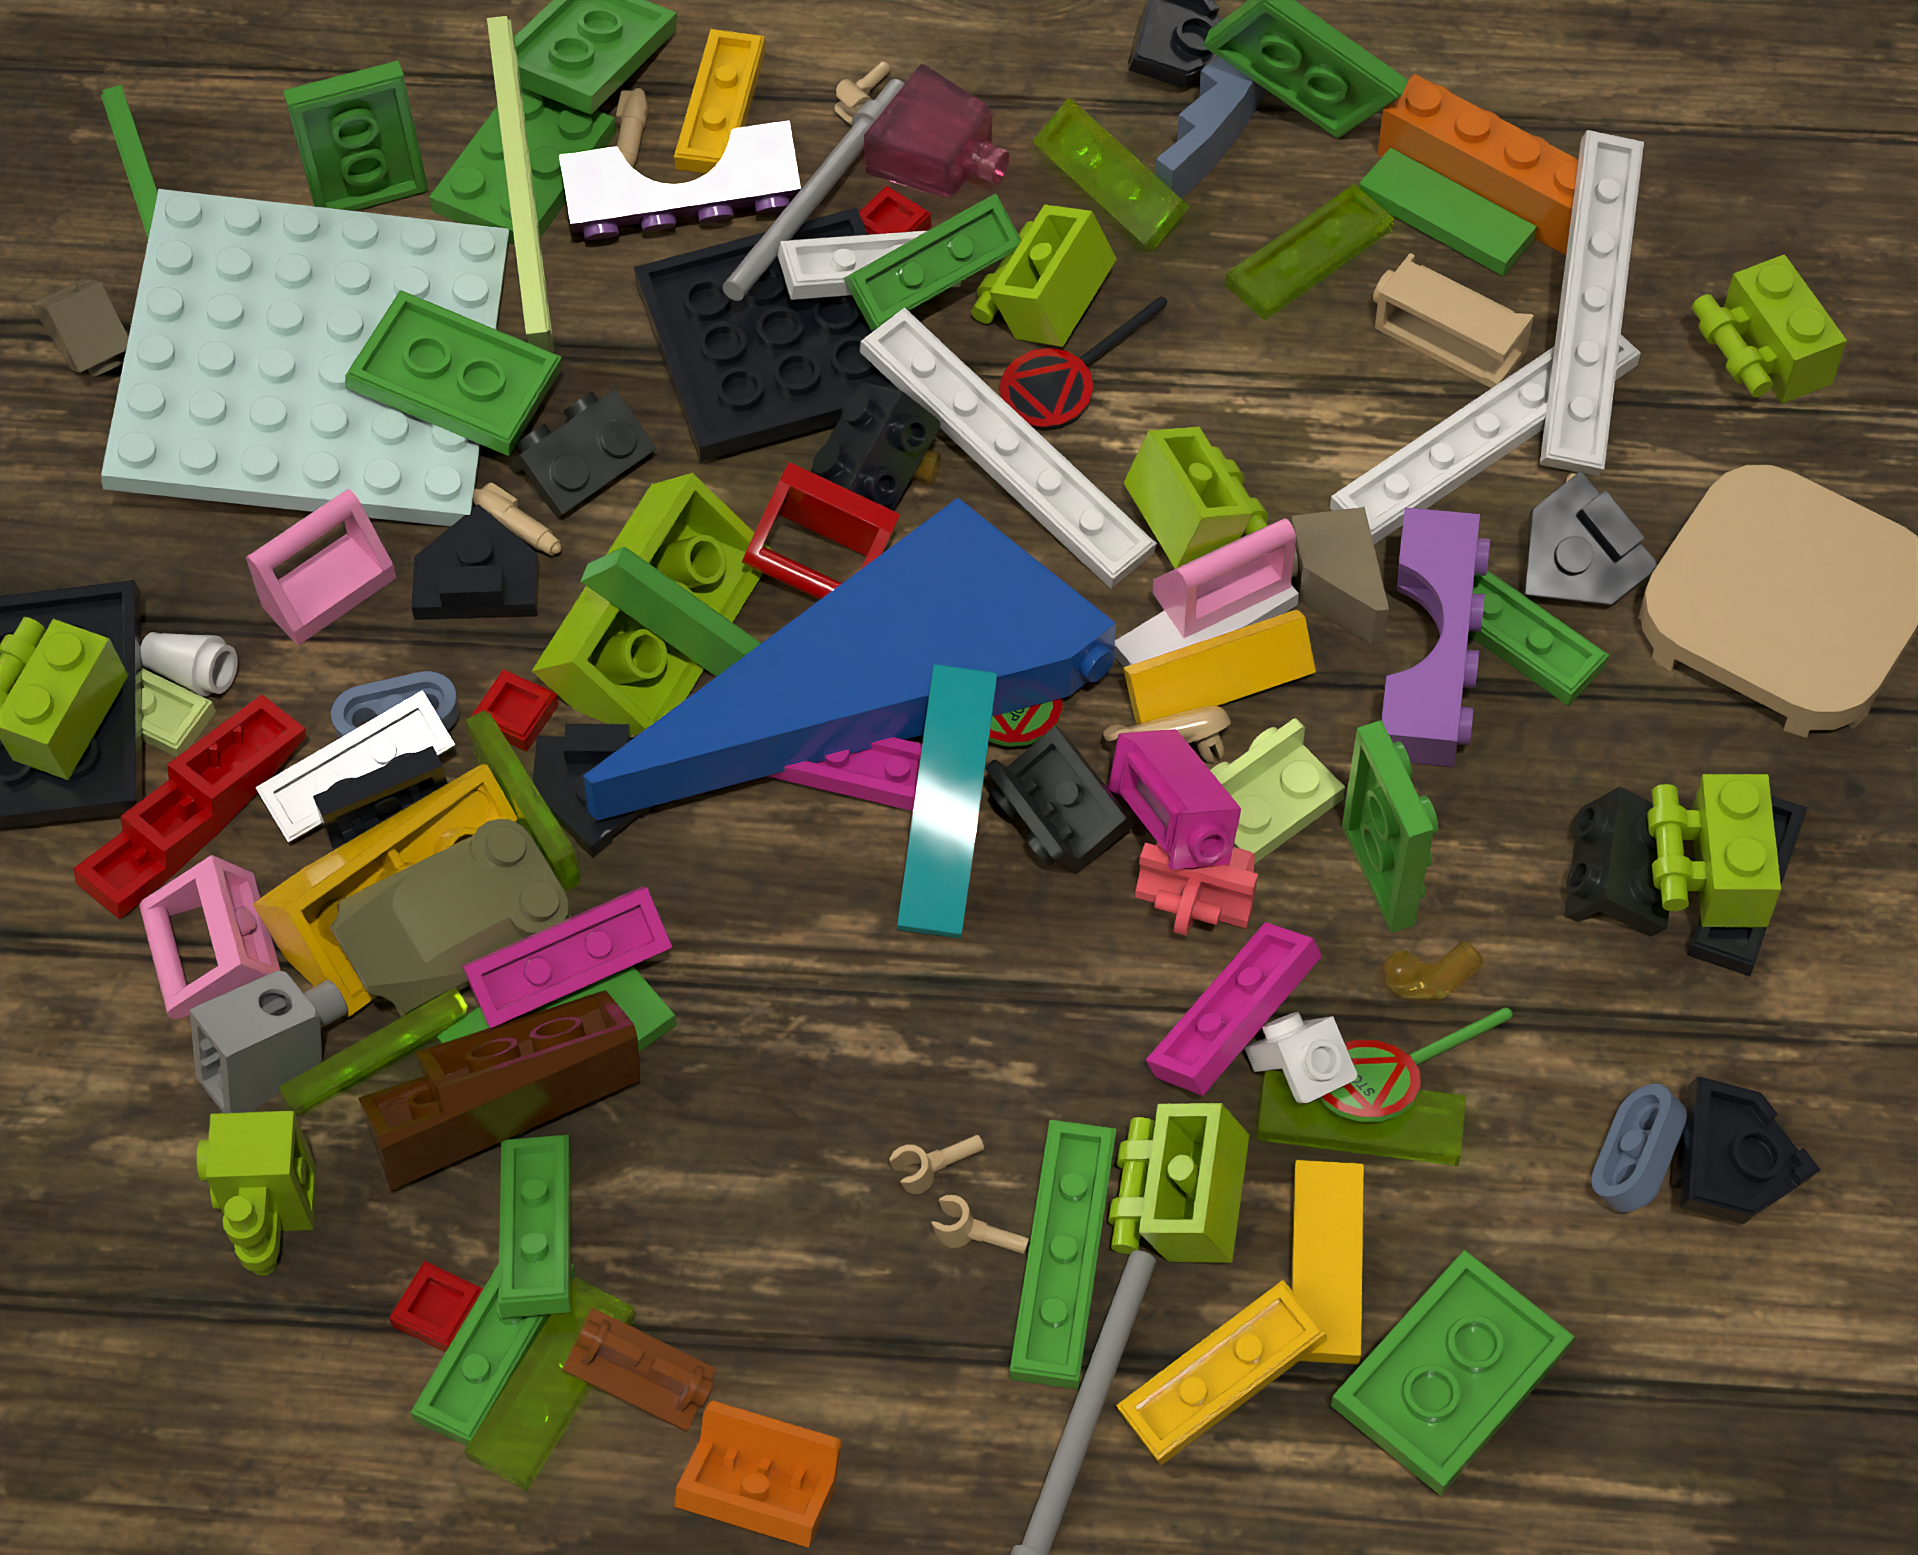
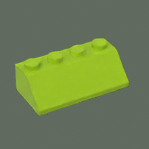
[532,473,772,736]

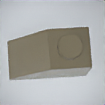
[31,279,129,377]
[1291,507,1389,645]

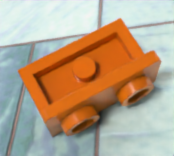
[674,1401,842,1548]

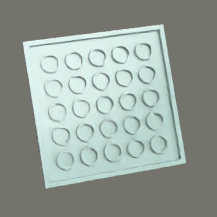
[101,189,509,526]

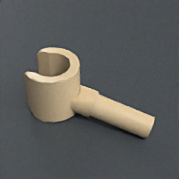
[834,61,891,125]
[890,1135,984,1194]
[931,1195,1029,1254]

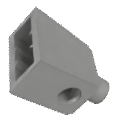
[189,970,347,1113]

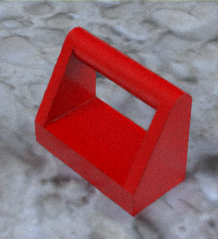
[742,462,900,600]

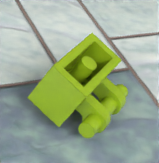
[971,204,1117,347]
[1692,254,1847,404]
[1124,427,1269,569]
[0,617,128,780]
[1647,774,1781,927]
[1108,1103,1250,1263]
[197,1111,317,1276]

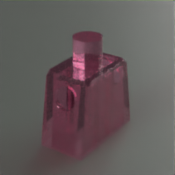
[864,63,1010,198]

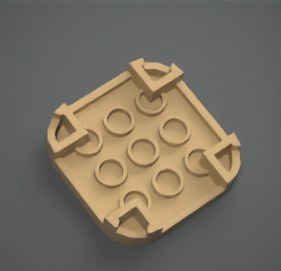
[1638,465,1918,738]

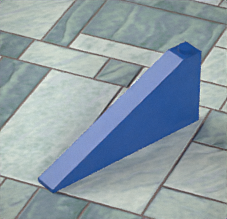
[583,498,1116,821]

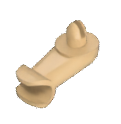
[1103,706,1231,763]

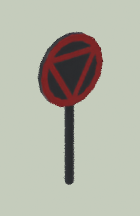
[999,296,1167,430]

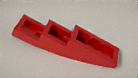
[73,694,306,920]

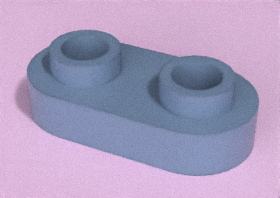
[331,671,460,739]
[1591,1084,1687,1212]

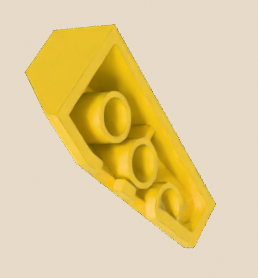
[252,764,518,1017]

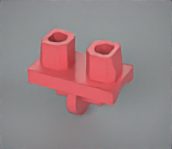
[1135,842,1258,936]

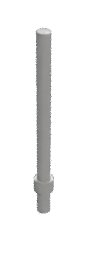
[723,79,908,301]
[1010,1250,1157,1555]

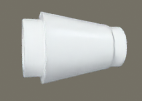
[140,632,238,696]

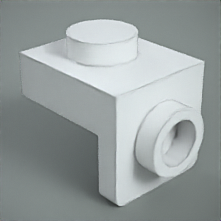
[1244,1012,1357,1103]

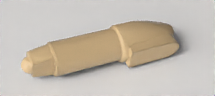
[616,88,648,168]
[473,483,562,556]

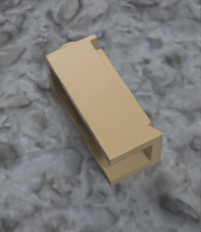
[1373,253,1534,388]

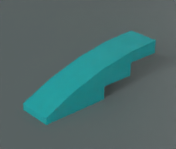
[896,664,997,939]

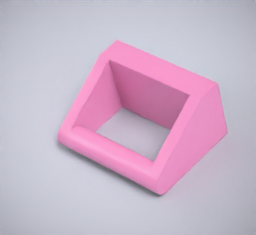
[246,489,397,646]
[1153,518,1296,638]
[139,855,281,1019]

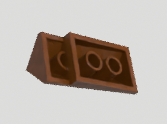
[358,990,640,1191]

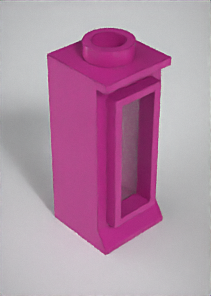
[1108,729,1241,870]

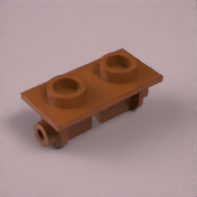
[561,1307,717,1432]

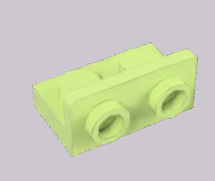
[1210,718,1345,864]

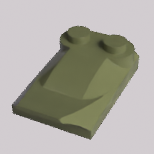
[330,819,572,1019]

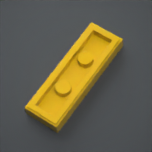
[674,29,766,174]
[1123,609,1316,724]
[1291,1160,1364,1365]
[1116,1280,1327,1466]

